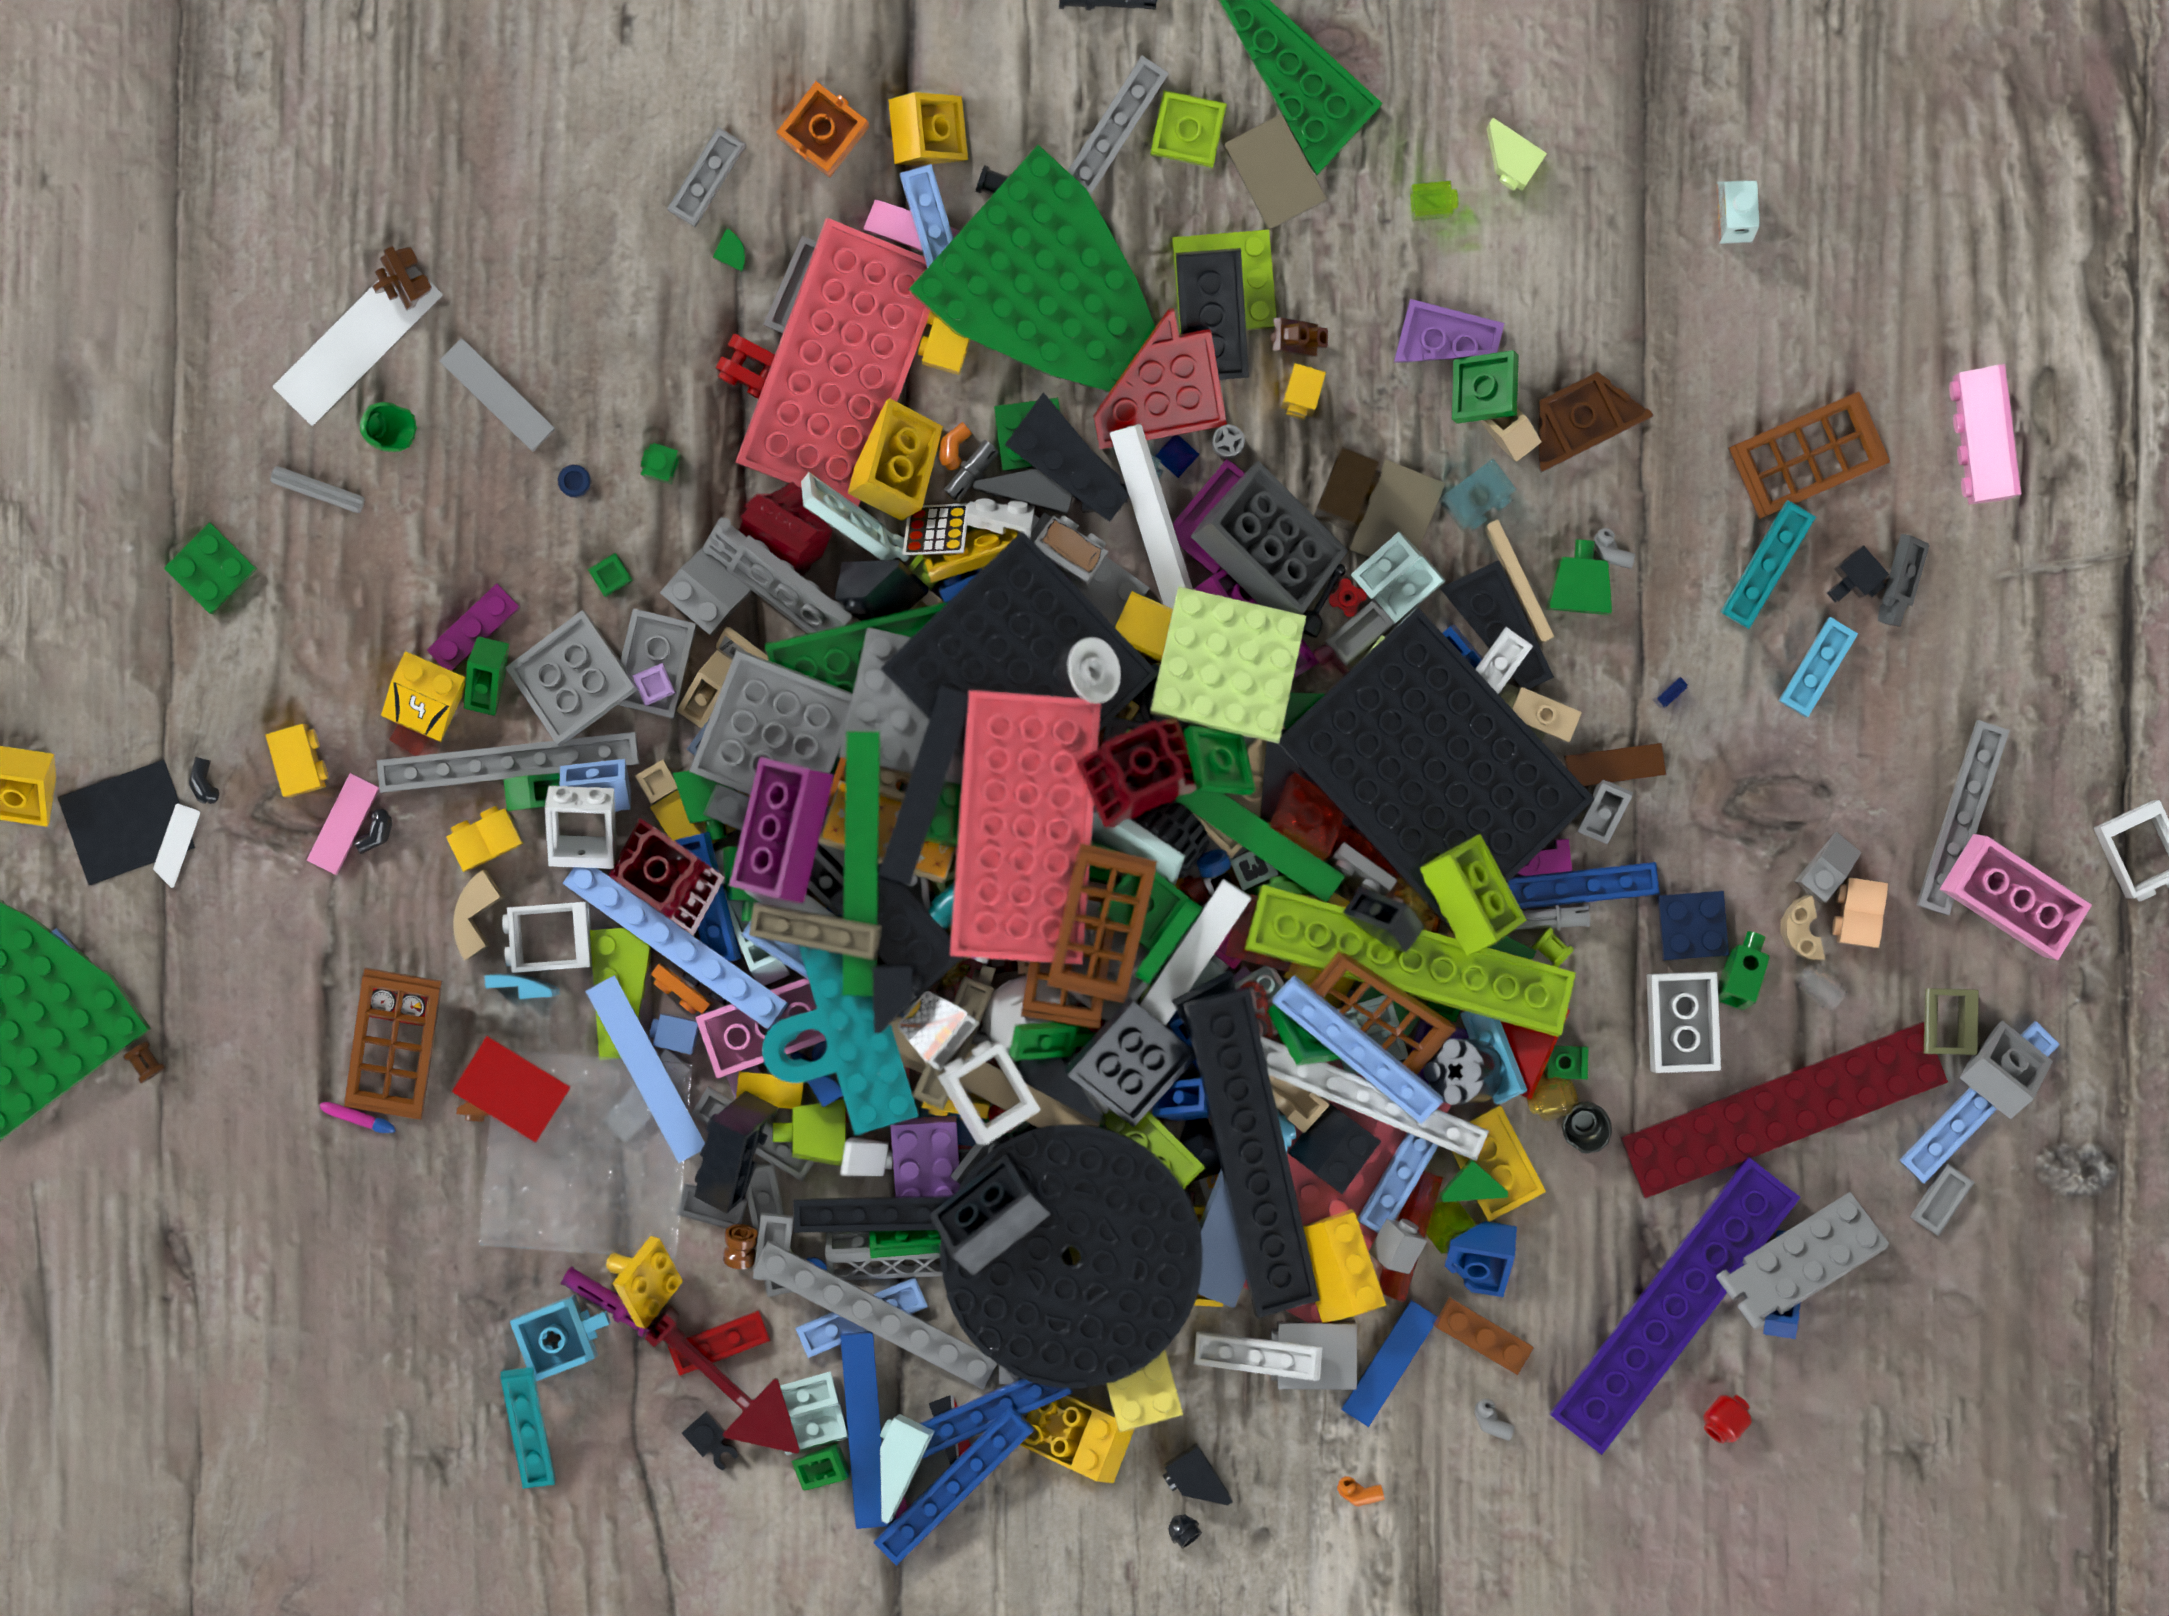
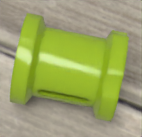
[1531,927,1574,967]

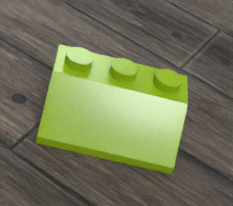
[1420,834,1526,956]

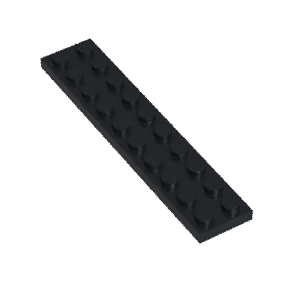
[1184,987,1319,1318]

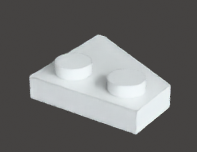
[967,499,1034,539]

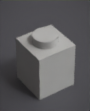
[1369,1218,1427,1274]

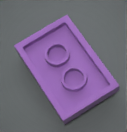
[891,1116,961,1196]

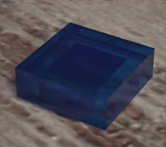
[1653,677,1688,708]

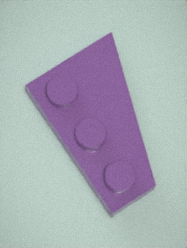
[1393,299,1505,363]

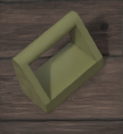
[1924,988,1979,1055]

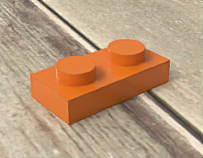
[651,963,712,1015]

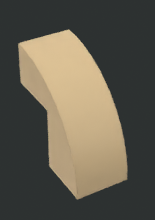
[453,870,505,960]

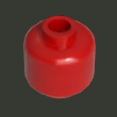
[1703,1395,1752,1444]

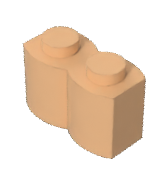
[1832,878,1888,948]

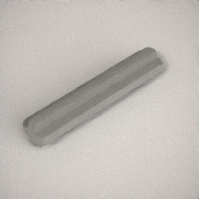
[270,466,365,513]

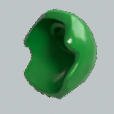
[359,402,417,452]

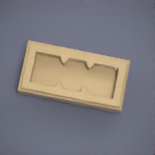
[1512,687,1582,743]

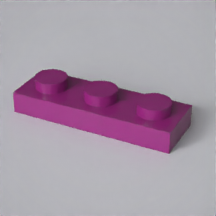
[426,583,521,672]

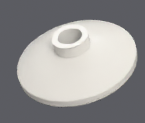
[1068,638,1121,703]

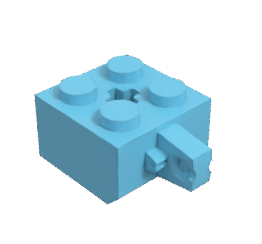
[510,1294,611,1381]

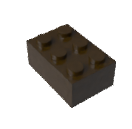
[1314,447,1382,531]

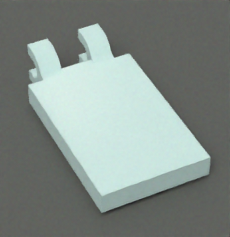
[801,472,909,562]
[1091,804,1185,886]

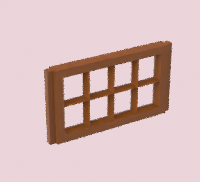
[1728,391,1890,519]
[1047,843,1157,1003]
[1021,881,1115,1029]
[1309,951,1456,1075]
[344,968,442,1120]

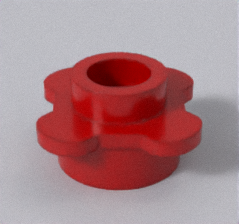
[1328,578,1367,617]

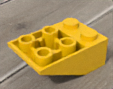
[1020,1394,1135,1483]

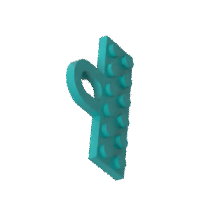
[762,946,918,1135]

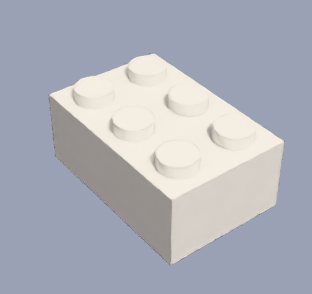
[1647,972,1721,1073]

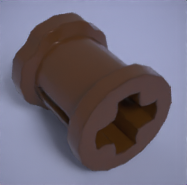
[123,1041,166,1084]

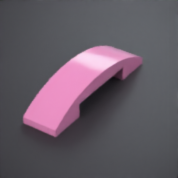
[863,199,960,252]

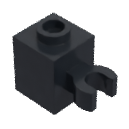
[1827,545,1890,603]

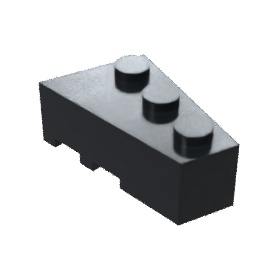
[694,1091,778,1214]

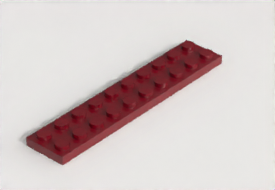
[1620,1021,1948,1199]

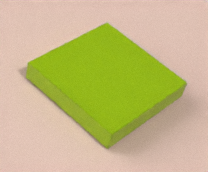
[1150,90,1227,168]

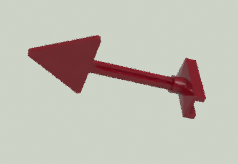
[644,1306,800,1454]

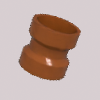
[723,1224,758,1269]

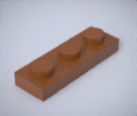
[1433,1297,1534,1375]

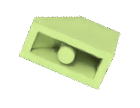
[1486,118,1547,191]

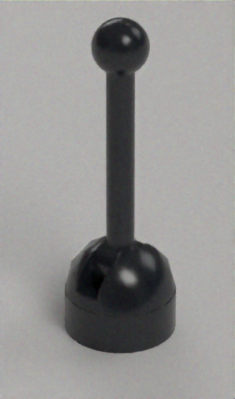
[1302,564,1346,638]

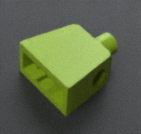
[772,1100,845,1166]

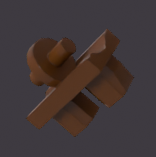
[373,246,432,311]
[1270,317,1328,357]

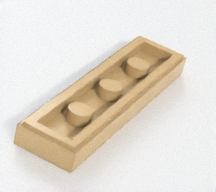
[1485,520,1554,643]

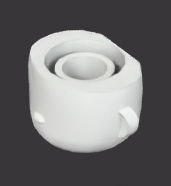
[979,975,1079,1062]

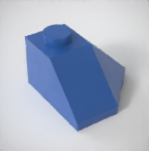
[1445,1221,1517,1297]

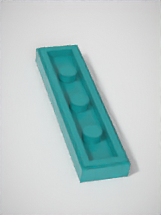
[1720,500,1816,629]
[500,1367,556,1489]

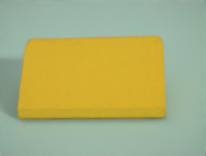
[736,1071,803,1109]

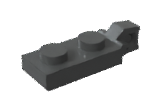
[1878,534,1930,627]

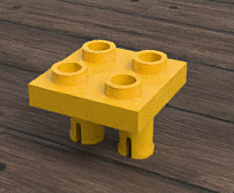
[606,1236,683,1329]

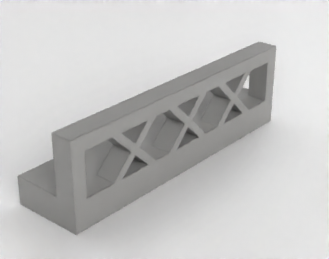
[825,1231,943,1280]

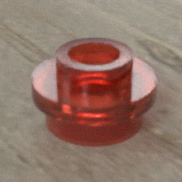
[1179,875,1209,905]

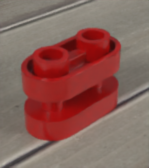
[715,334,775,399]

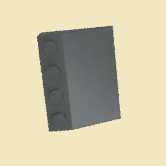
[1191,461,1349,615]

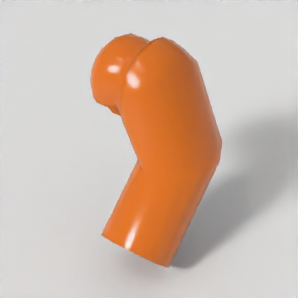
[939,422,972,471]
[1337,1476,1385,1507]

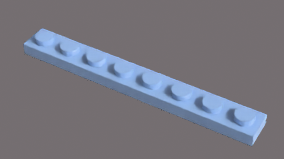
[562,867,789,1030]

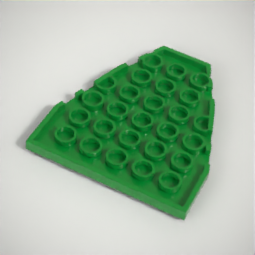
[908,144,1155,393]
[0,900,152,1141]

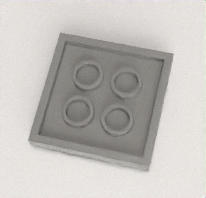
[505,610,638,747]

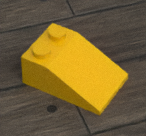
[848,398,943,521]

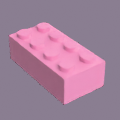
[1940,834,2092,960]
[695,978,826,1079]

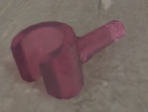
[1313,645,1350,676]

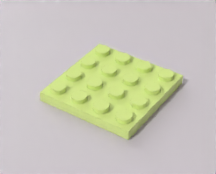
[1150,586,1306,743]

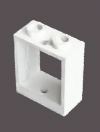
[545,786,617,869]
[2093,800,2169,902]
[502,902,592,973]
[938,1040,1040,1145]

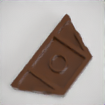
[1539,372,1654,473]

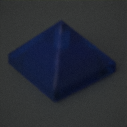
[1154,435,1200,478]

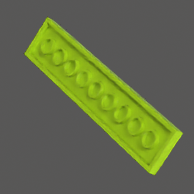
[1245,885,1576,1037]

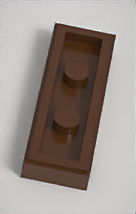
[1564,743,1666,786]

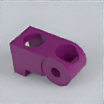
[1517,838,1572,876]

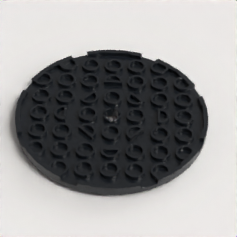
[940,1124,1203,1389]

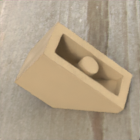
[1480,408,1541,462]
[676,650,732,729]

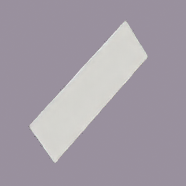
[273,266,443,426]

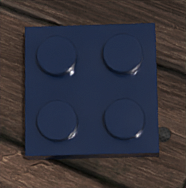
[1657,891,1729,960]

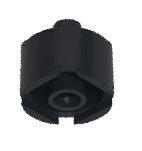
[1423,1039,1502,1105]

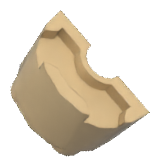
[1781,895,1825,960]
[1269,1075,1330,1133]

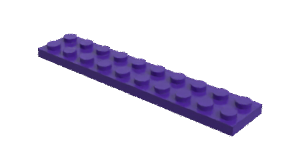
[1549,1157,1801,1455]

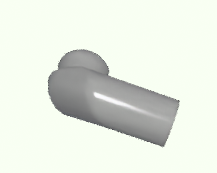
[1594,528,1635,569]
[1475,1399,1515,1441]

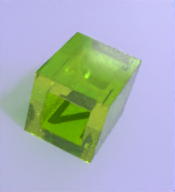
[1409,180,1459,221]

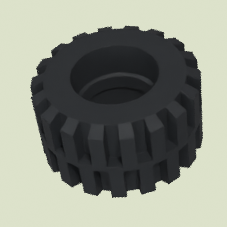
[1131,800,1210,879]

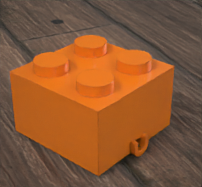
[776,81,869,178]

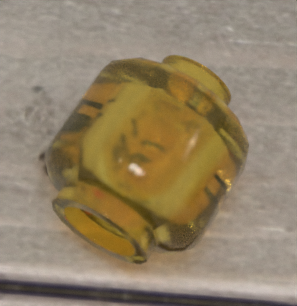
[1527,1076,1578,1121]

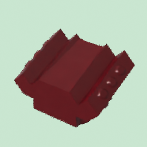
[738,482,833,576]
[1077,718,1196,828]
[609,818,725,936]

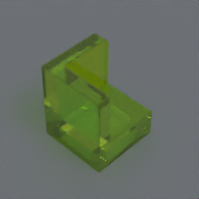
[1421,1201,1477,1254]

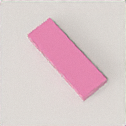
[306,773,379,875]

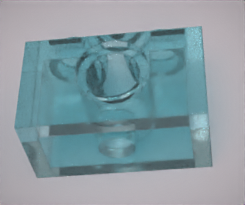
[1439,459,1516,531]

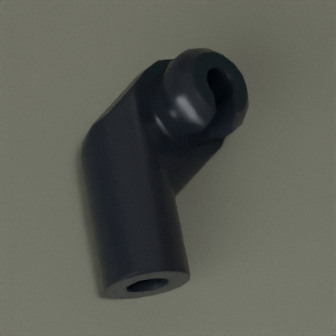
[189,757,219,804]
[354,809,392,854]

